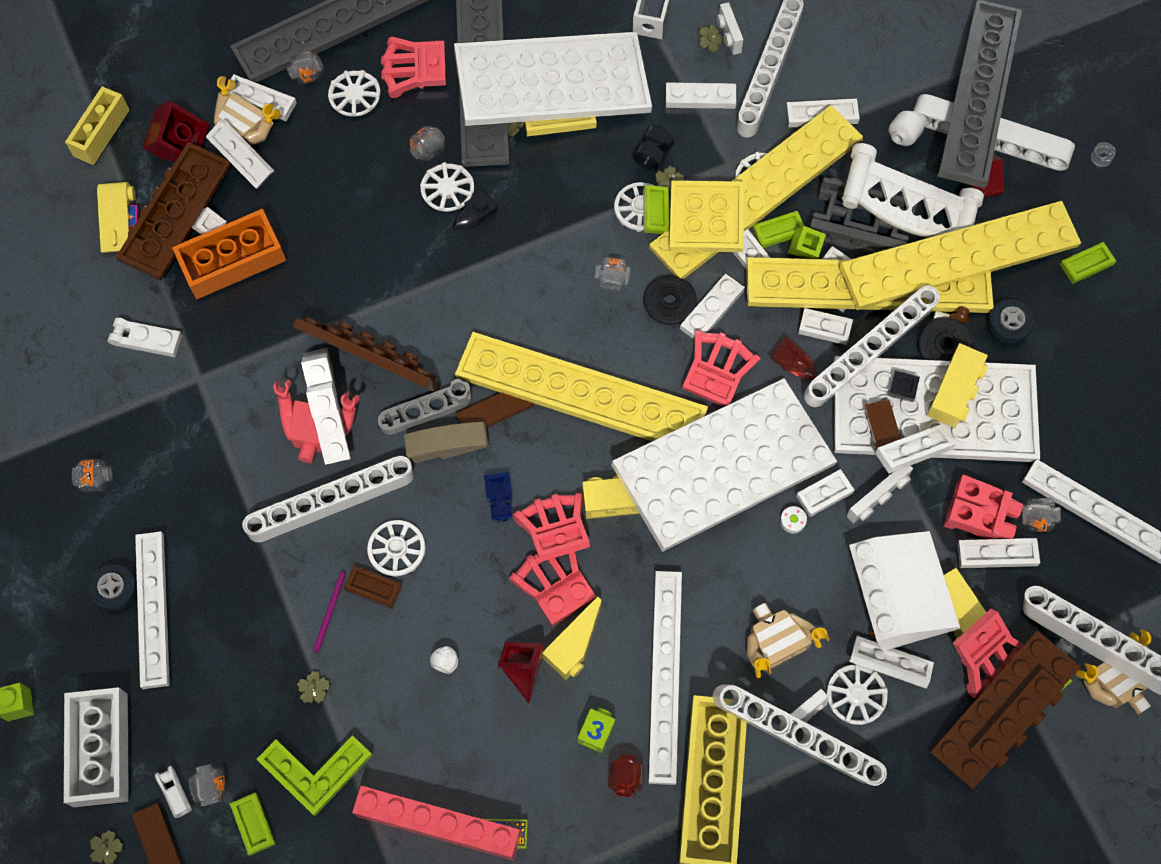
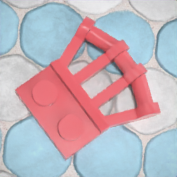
[381,37,446,98]
[682,330,761,407]
[512,493,590,562]
[509,552,596,627]
[952,609,1024,698]

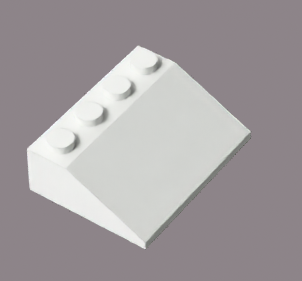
[849,531,961,651]

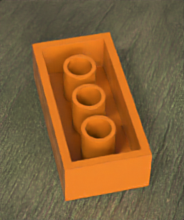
[172,209,286,300]

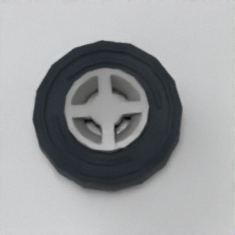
[988,299,1034,344]
[89,564,137,611]

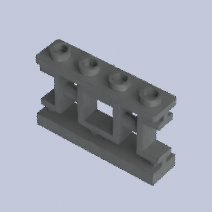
[810,177,917,254]

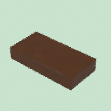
[864,400,901,451]
[343,565,402,609]

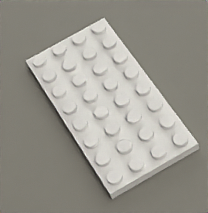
[454,32,652,126]
[834,356,1040,462]
[611,379,837,552]

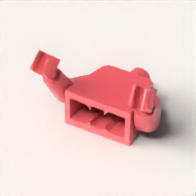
[273,379,360,463]

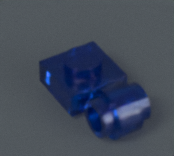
[484,472,512,523]

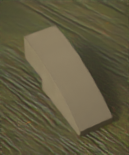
[404,422,489,463]

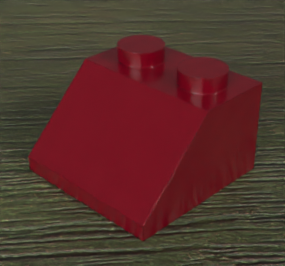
[142,101,209,162]

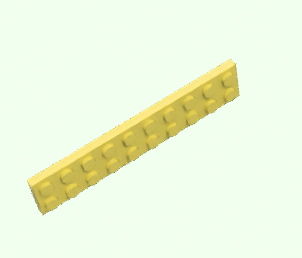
[649,105,863,279]
[839,201,1081,310]
[746,257,994,313]
[455,332,708,442]

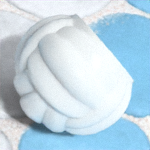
[430,646,458,674]

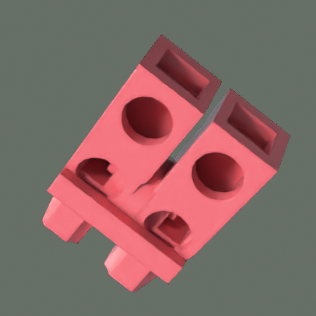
[943,475,1023,540]

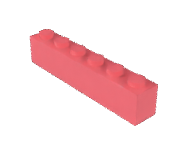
[352,786,522,861]

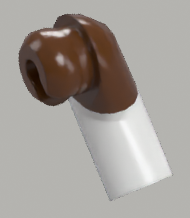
[932,306,970,324]

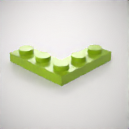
[257,735,373,816]

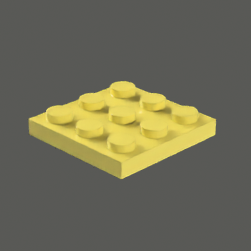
[670,181,744,252]

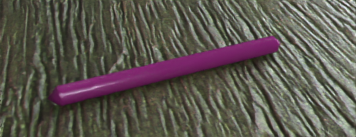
[313,571,346,653]

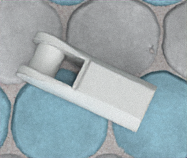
[155,766,192,818]

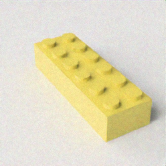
[679,695,748,864]

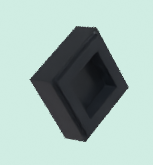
[889,370,920,402]

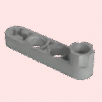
[378,379,472,435]

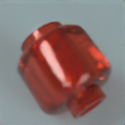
[607,754,644,797]

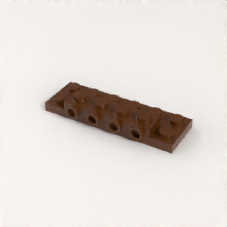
[116,142,231,281]
[293,317,441,392]
[930,630,1080,790]

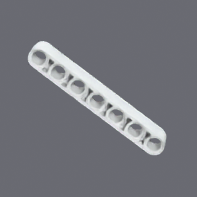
[737,0,803,137]
[913,94,1075,171]
[804,286,940,407]
[243,456,414,543]
[1023,586,1161,695]
[713,684,887,786]

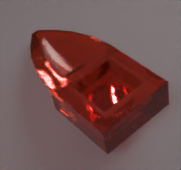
[770,337,817,379]

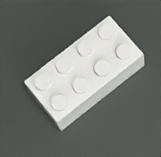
[64,688,128,807]

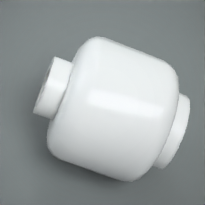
[889,111,924,146]

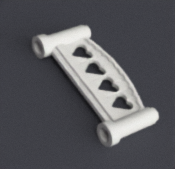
[842,143,984,238]

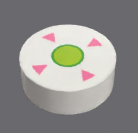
[780,506,807,534]

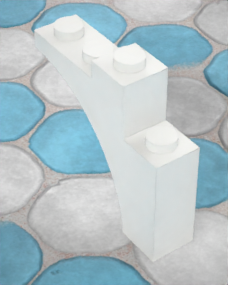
[301,348,350,465]

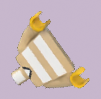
[214,76,281,145]
[747,603,830,678]
[1076,629,1152,715]

